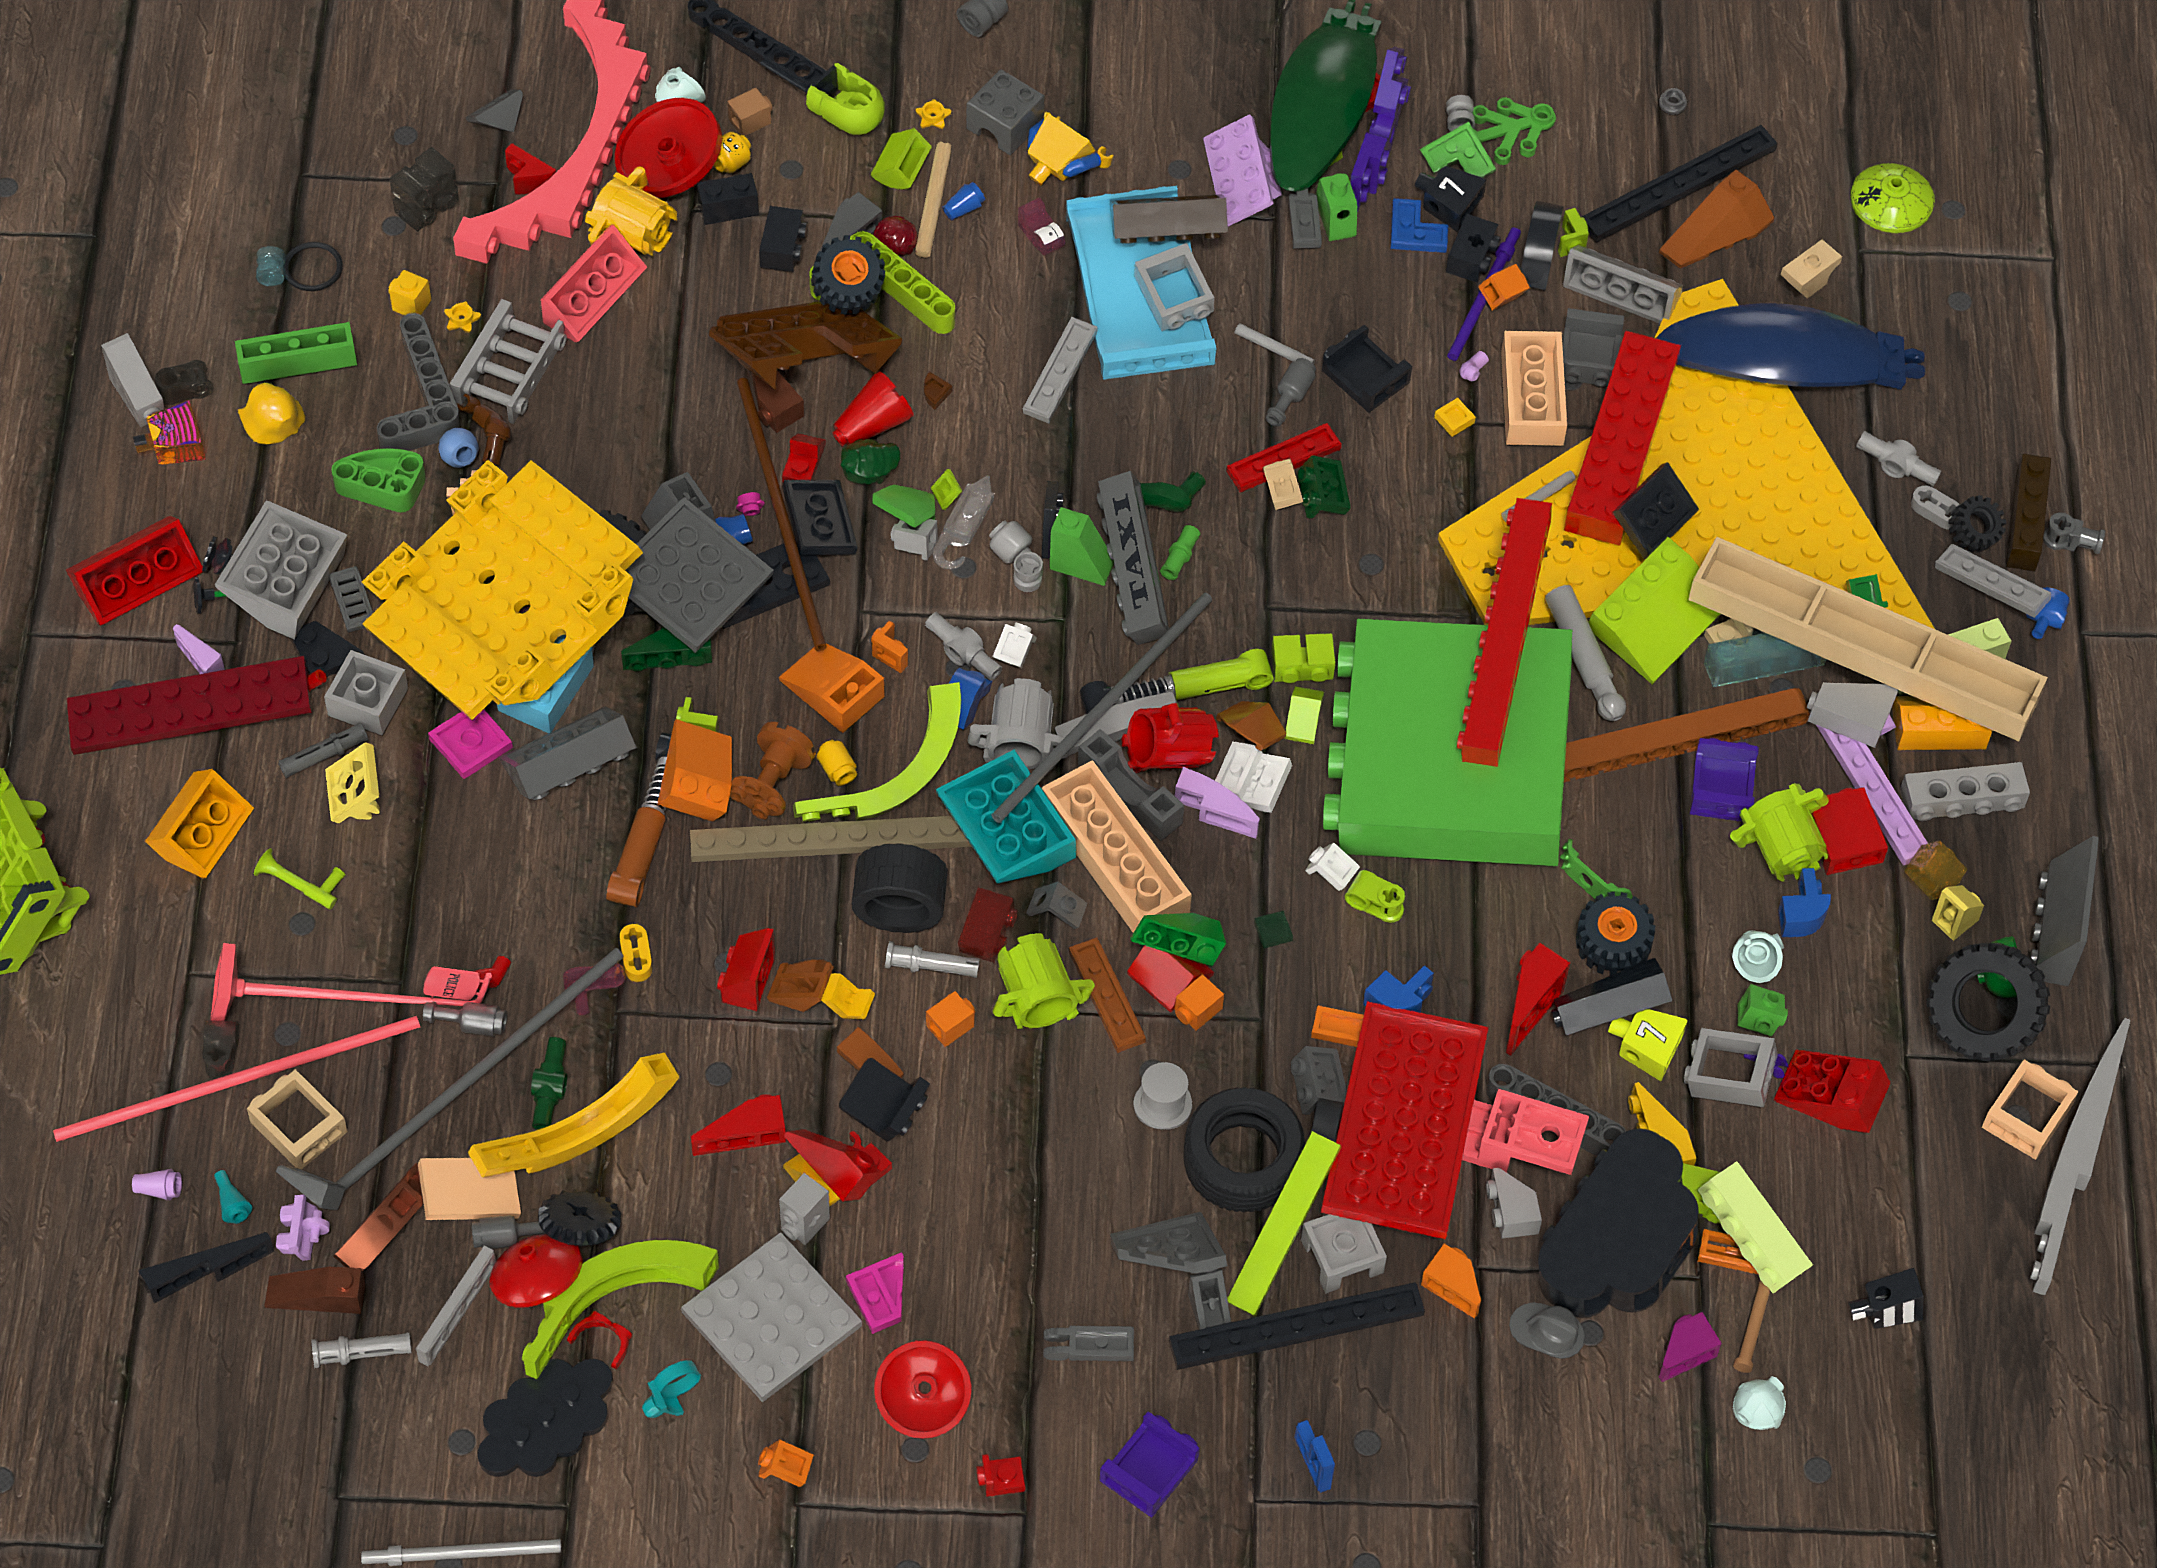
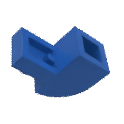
[949,668,993,729]
[1778,868,1831,937]
[1363,965,1434,1013]

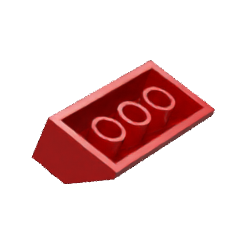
[66,516,203,626]

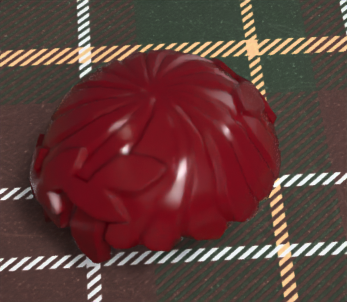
[873,216,918,256]

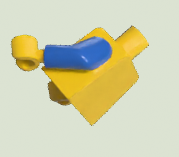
[1027,112,1114,185]

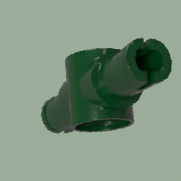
[531,1037,567,1130]

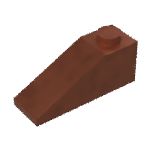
[751,371,804,433]
[265,1266,365,1314]

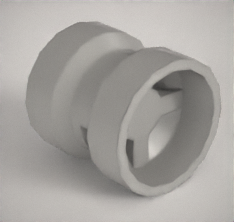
[1446,95,1475,131]
[1013,552,1043,592]

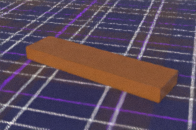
[1069,937,1146,1053]

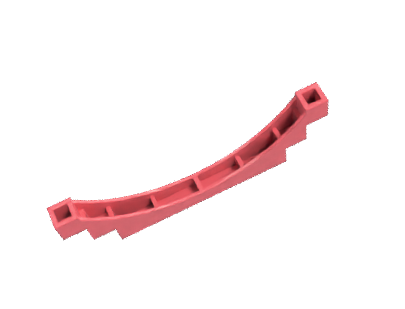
[453,0,651,264]

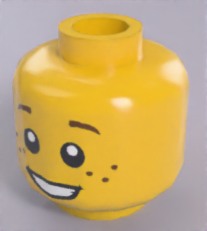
[713,132,751,173]

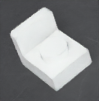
[993,622,1037,669]
[1305,843,1360,891]

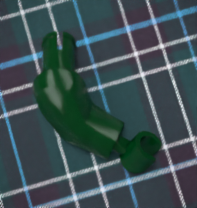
[1140,471,1206,512]

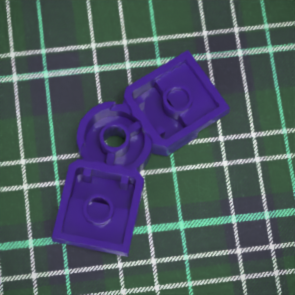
[1350,47,1412,213]

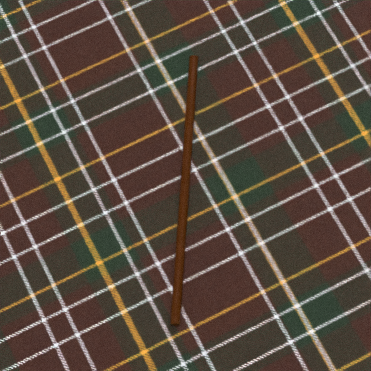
[737,378,827,651]

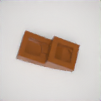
[837,1027,904,1078]

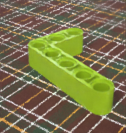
[809,231,955,334]

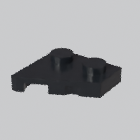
[1042,481,1064,559]
[289,620,365,677]

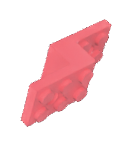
[1462,1089,1589,1175]

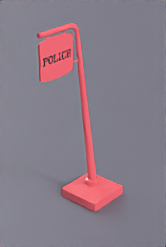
[210,943,492,1028]

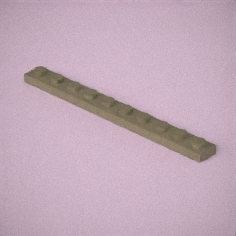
[690,816,972,862]

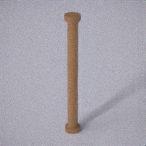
[1733,1280,1770,1373]

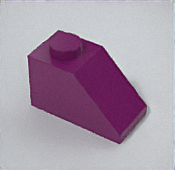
[1659,1312,1722,1382]

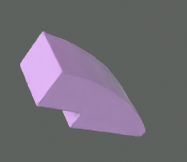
[1175,767,1260,839]

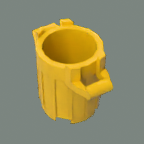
[585,167,677,256]

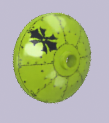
[1850,163,1935,233]

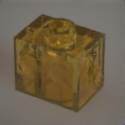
[1904,841,1967,900]

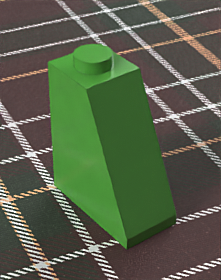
[1050,507,1114,586]

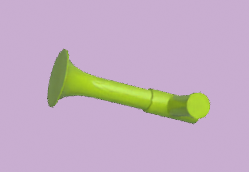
[254,848,345,910]

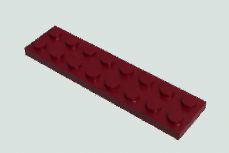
[67,656,312,755]

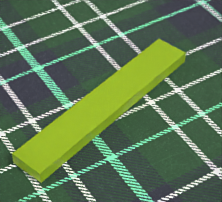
[1227,1131,1341,1316]

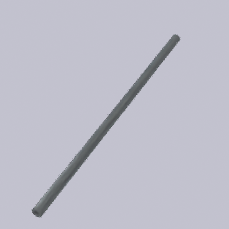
[992,592,1212,823]
[335,948,624,1191]

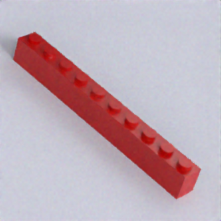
[1457,498,1552,767]

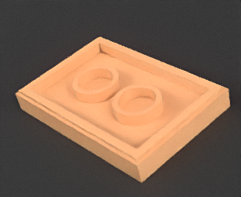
[418,1158,521,1220]

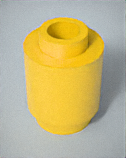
[817,740,857,786]

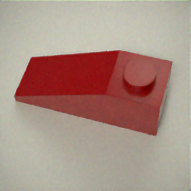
[691,1094,786,1156]
[784,1129,881,1202]

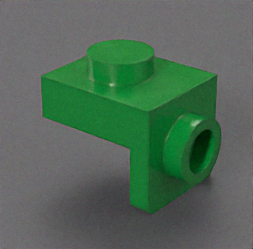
[1846,574,1888,608]

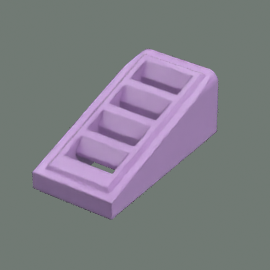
[173,624,225,674]

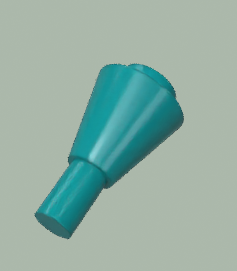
[214,1170,252,1223]

